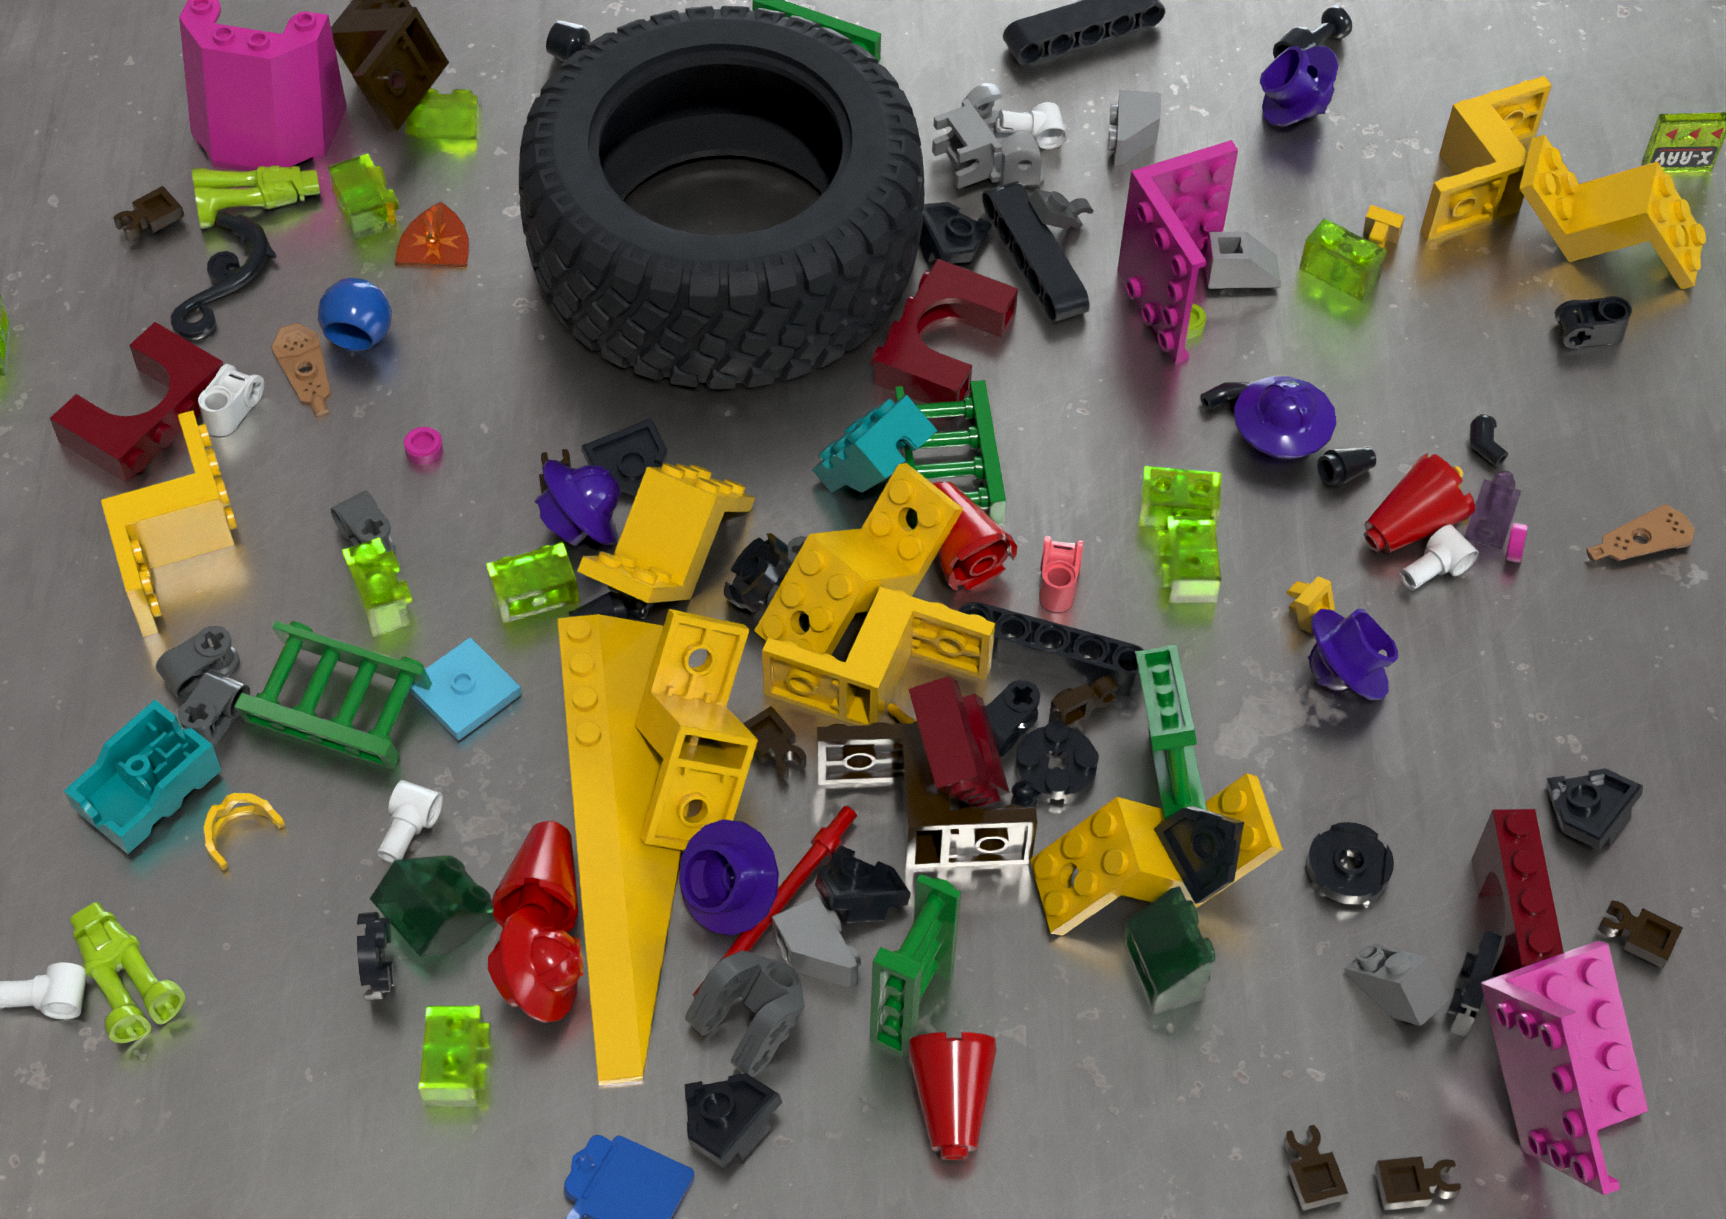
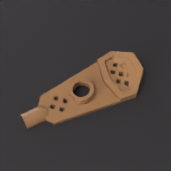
[271,323,331,417]
[1587,504,1695,562]

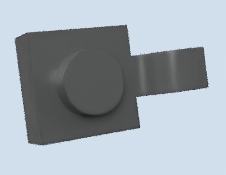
[1028,188,1094,230]

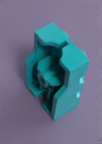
[812,395,937,493]
[64,699,222,854]

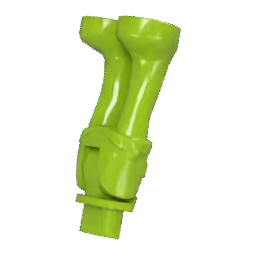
[191,165,320,229]
[70,902,186,1043]

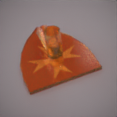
[395,202,469,267]

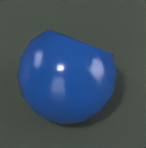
[317,278,392,351]

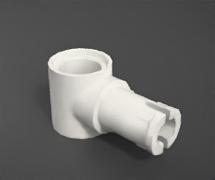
[995,102,1067,150]
[1400,524,1479,591]
[377,780,443,865]
[0,962,87,1020]

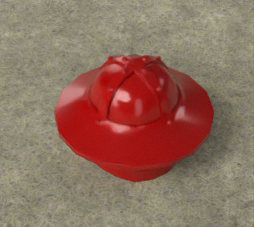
[488,907,584,1023]

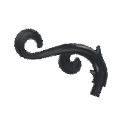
[171,212,277,340]

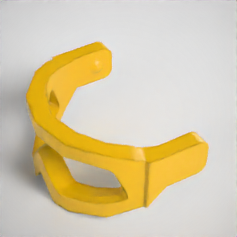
[203,793,285,871]

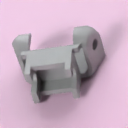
[932,83,1045,189]

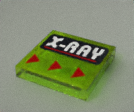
[1641,112,1726,172]

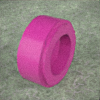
[404,427,443,465]
[1505,523,1528,563]

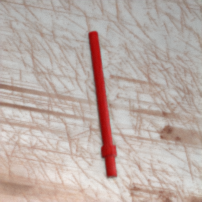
[693,806,857,998]

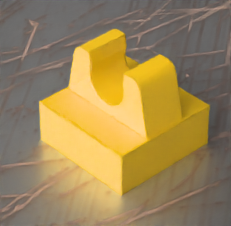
[1363,205,1405,253]
[1286,576,1335,634]

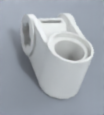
[198,364,264,437]

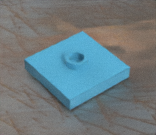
[409,637,522,741]

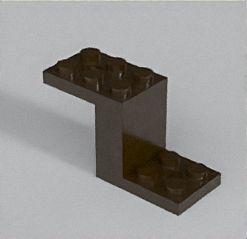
[331,0,449,132]
[817,721,1037,868]

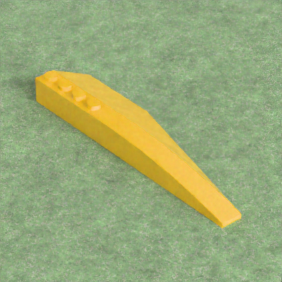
[558,614,691,1085]

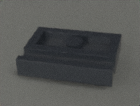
[1447,930,1502,1037]

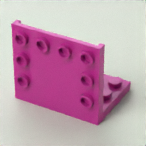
[1117,140,1238,364]
[1481,941,1648,1195]

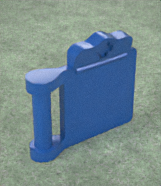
[563,1135,694,1219]

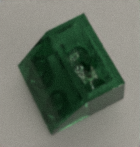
[370,855,495,957]
[1123,886,1216,1015]

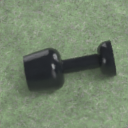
[1273,5,1352,59]
[546,20,591,62]

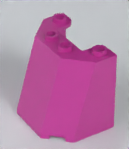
[179,0,347,171]

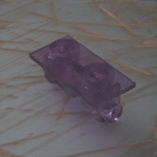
[1464,470,1521,551]

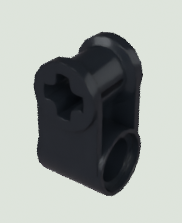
[1554,296,1632,349]
[985,680,1041,758]

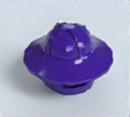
[1259,46,1339,126]
[1234,376,1337,460]
[534,460,621,547]
[1307,608,1398,700]
[679,819,779,935]

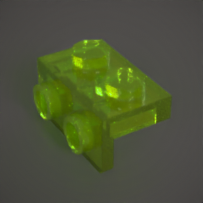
[405,88,482,140]

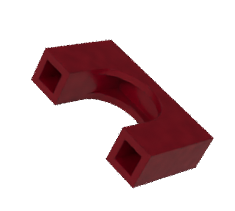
[871,259,1018,404]
[50,322,224,483]
[908,676,1010,809]
[1471,809,1564,978]

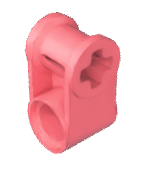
[1039,536,1084,612]

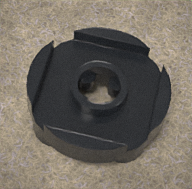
[724,533,792,612]
[1015,721,1099,803]
[1307,822,1394,904]
[357,911,395,1001]

